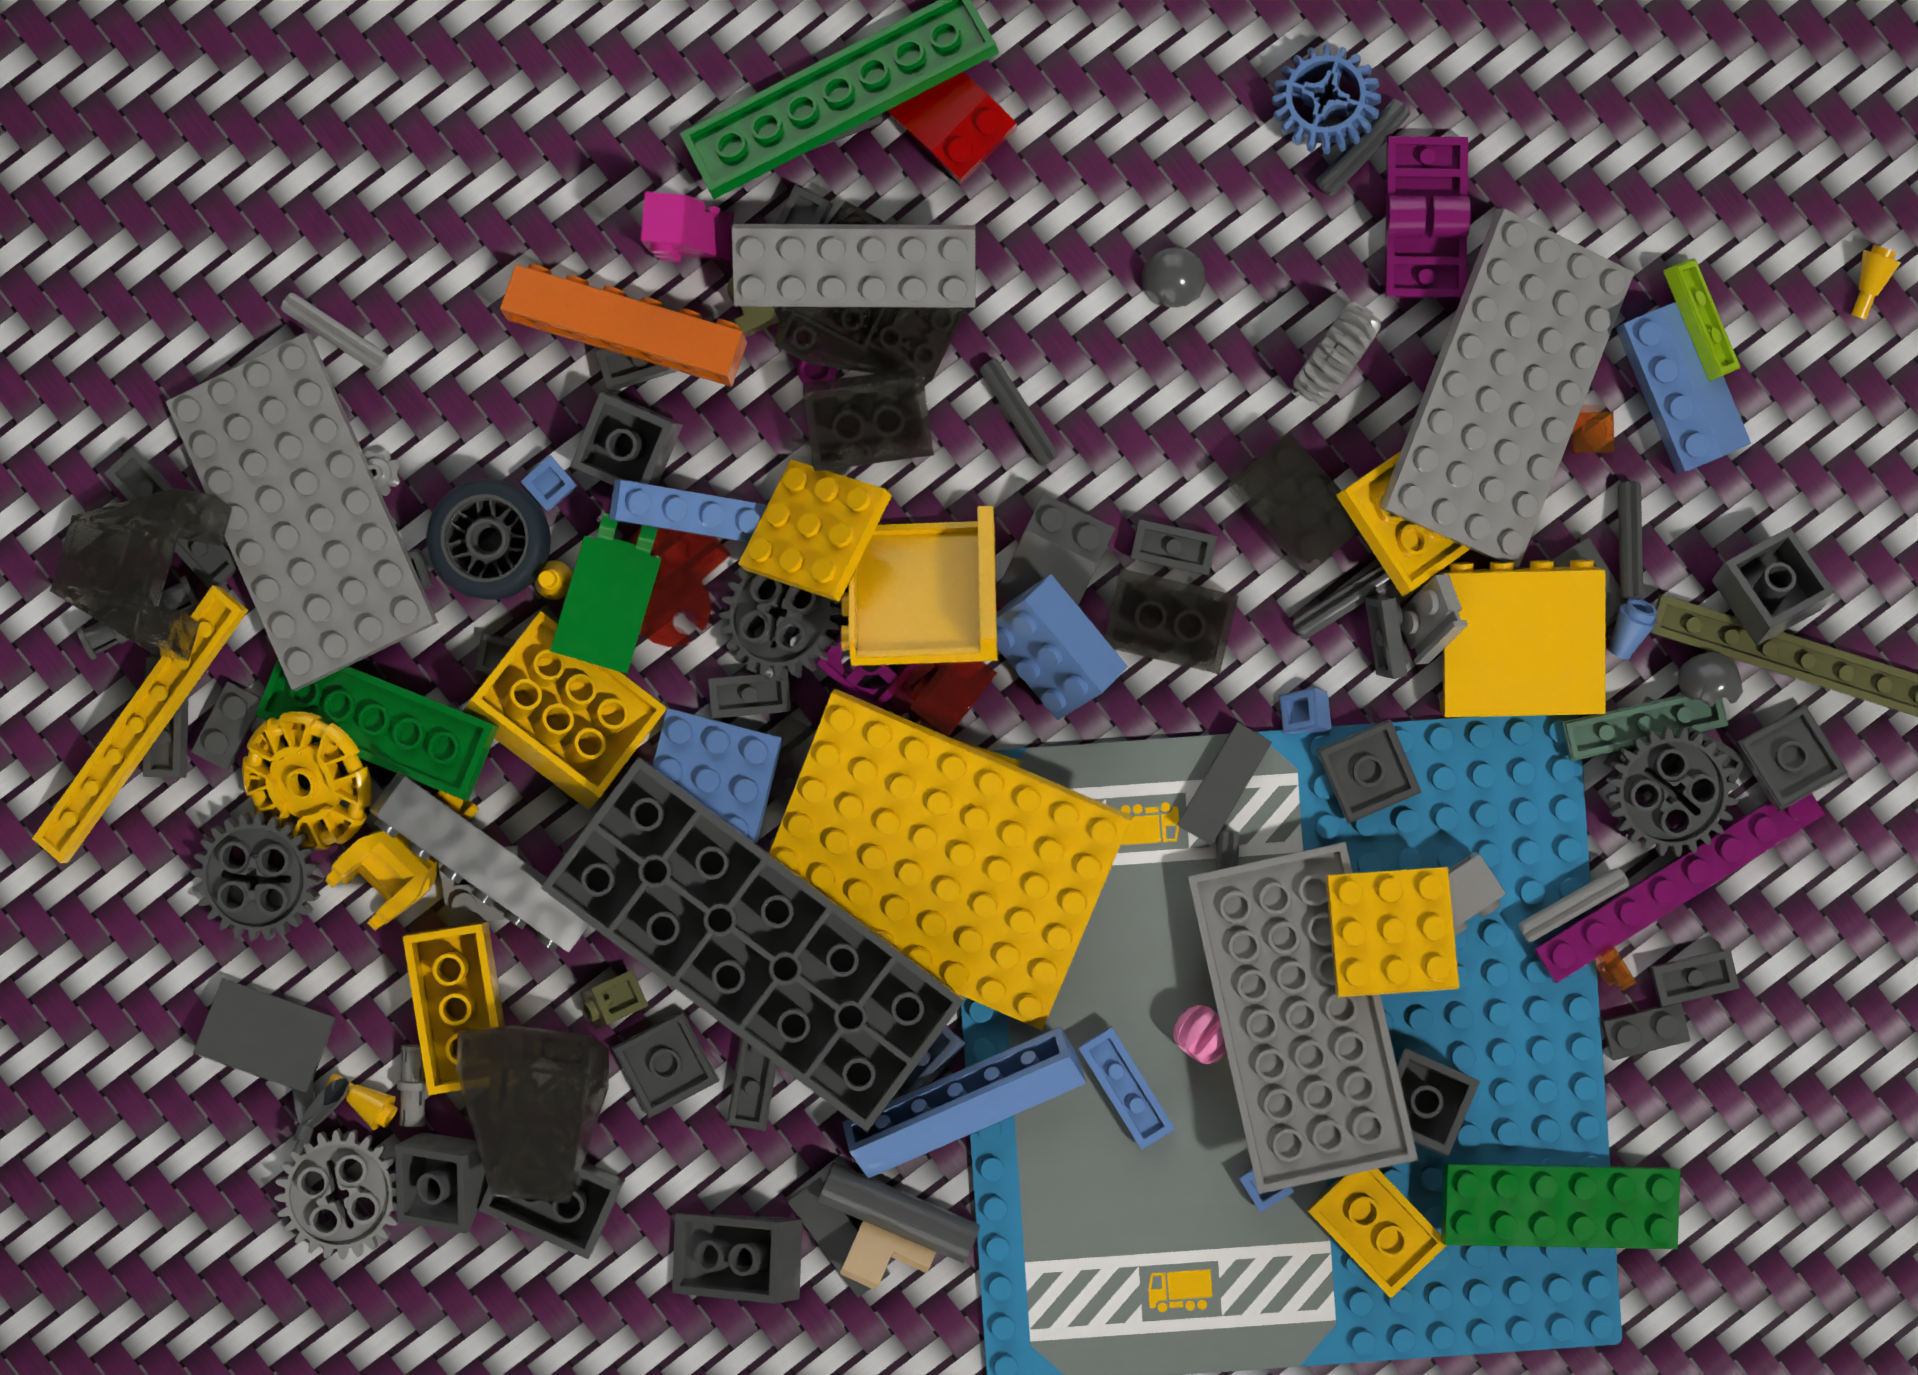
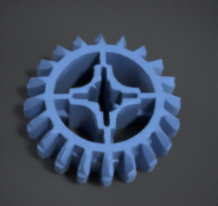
[1272,44,1381,154]

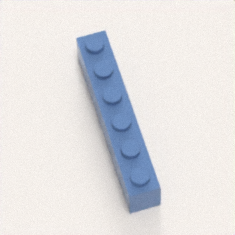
[842,1027,1086,1179]

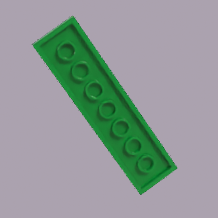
[680,0,999,200]

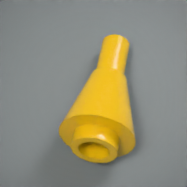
[1851,245,1901,320]
[534,560,573,600]
[326,1073,398,1130]

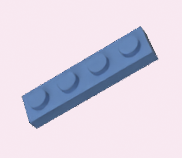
[609,479,767,542]

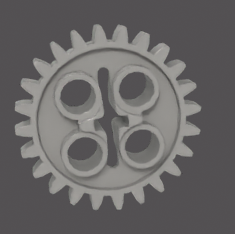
[274,1128,399,1260]

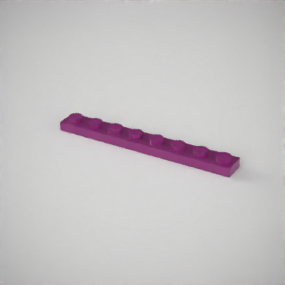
[1533,794,1825,983]

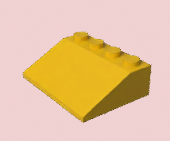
[462,611,667,810]

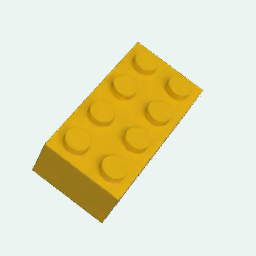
[402,921,513,1095]

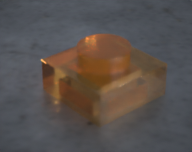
[1572,412,1615,454]
[1596,948,1637,991]

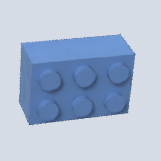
[997,574,1128,720]

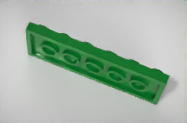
[255,659,499,802]
[1441,1163,1681,1249]

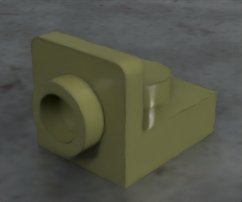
[580,969,649,1028]

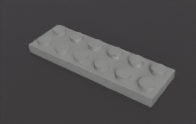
[732,224,976,308]

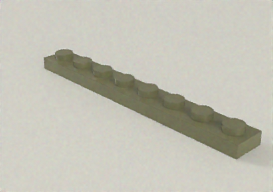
[1650,594,1918,717]

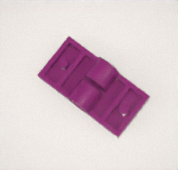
[1385,136,1471,299]

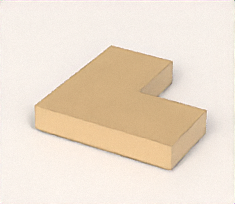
[839,1221,936,1290]

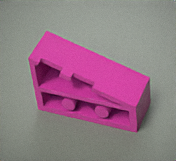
[641,192,734,263]

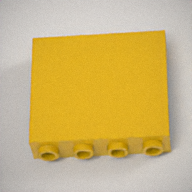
[841,506,998,666]
[1439,559,1606,717]

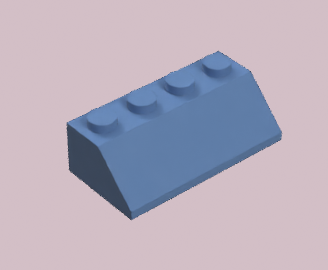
[1616,302,1751,474]

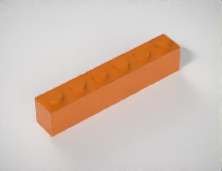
[500,264,747,387]

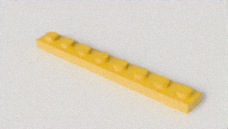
[32,585,249,863]

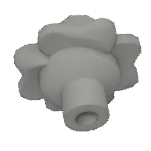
[364,450,400,496]

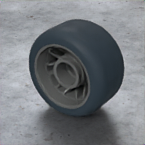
[426,479,551,600]

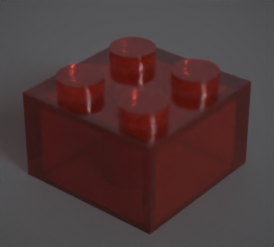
[908,661,997,737]

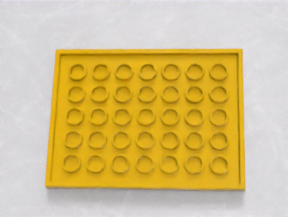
[769,689,1133,1030]

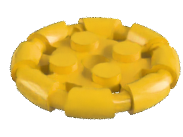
[242,711,372,850]

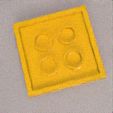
[1336,451,1470,596]
[738,459,892,602]
[1326,867,1459,998]

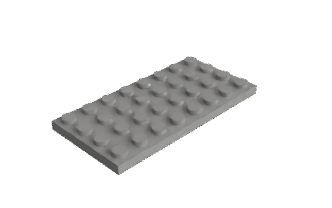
[1379,208,1635,569]
[166,333,438,691]
[1188,842,1418,1194]

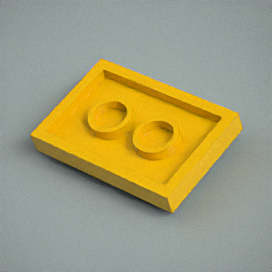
[1307,1169,1447,1298]

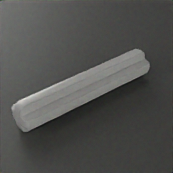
[280,292,388,372]
[1518,868,1629,942]

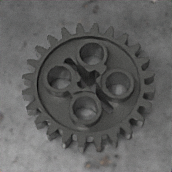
[719,569,843,680]
[1605,726,1739,857]
[191,811,323,941]

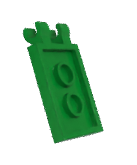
[550,512,661,674]

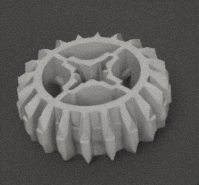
[1293,302,1381,406]

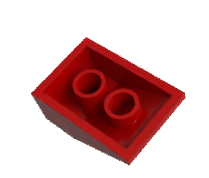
[886,72,1017,186]

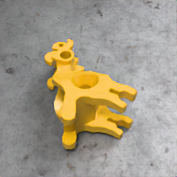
[325,790,480,930]

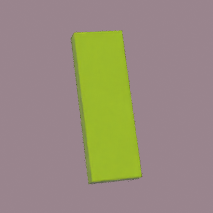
[1663,258,1740,381]

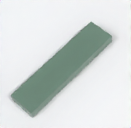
[1561,694,1728,761]

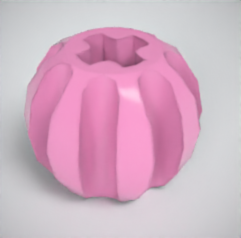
[1173,1005,1227,1064]

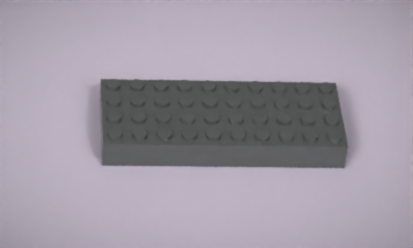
[541,757,964,1131]

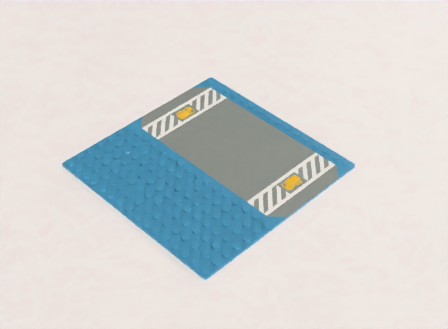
[960,715,1622,1375]

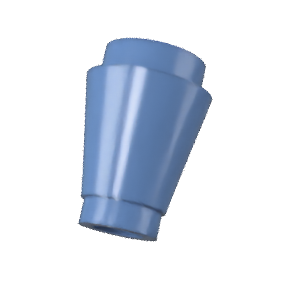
[1608,598,1657,660]

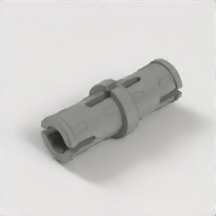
[397,1044,427,1127]

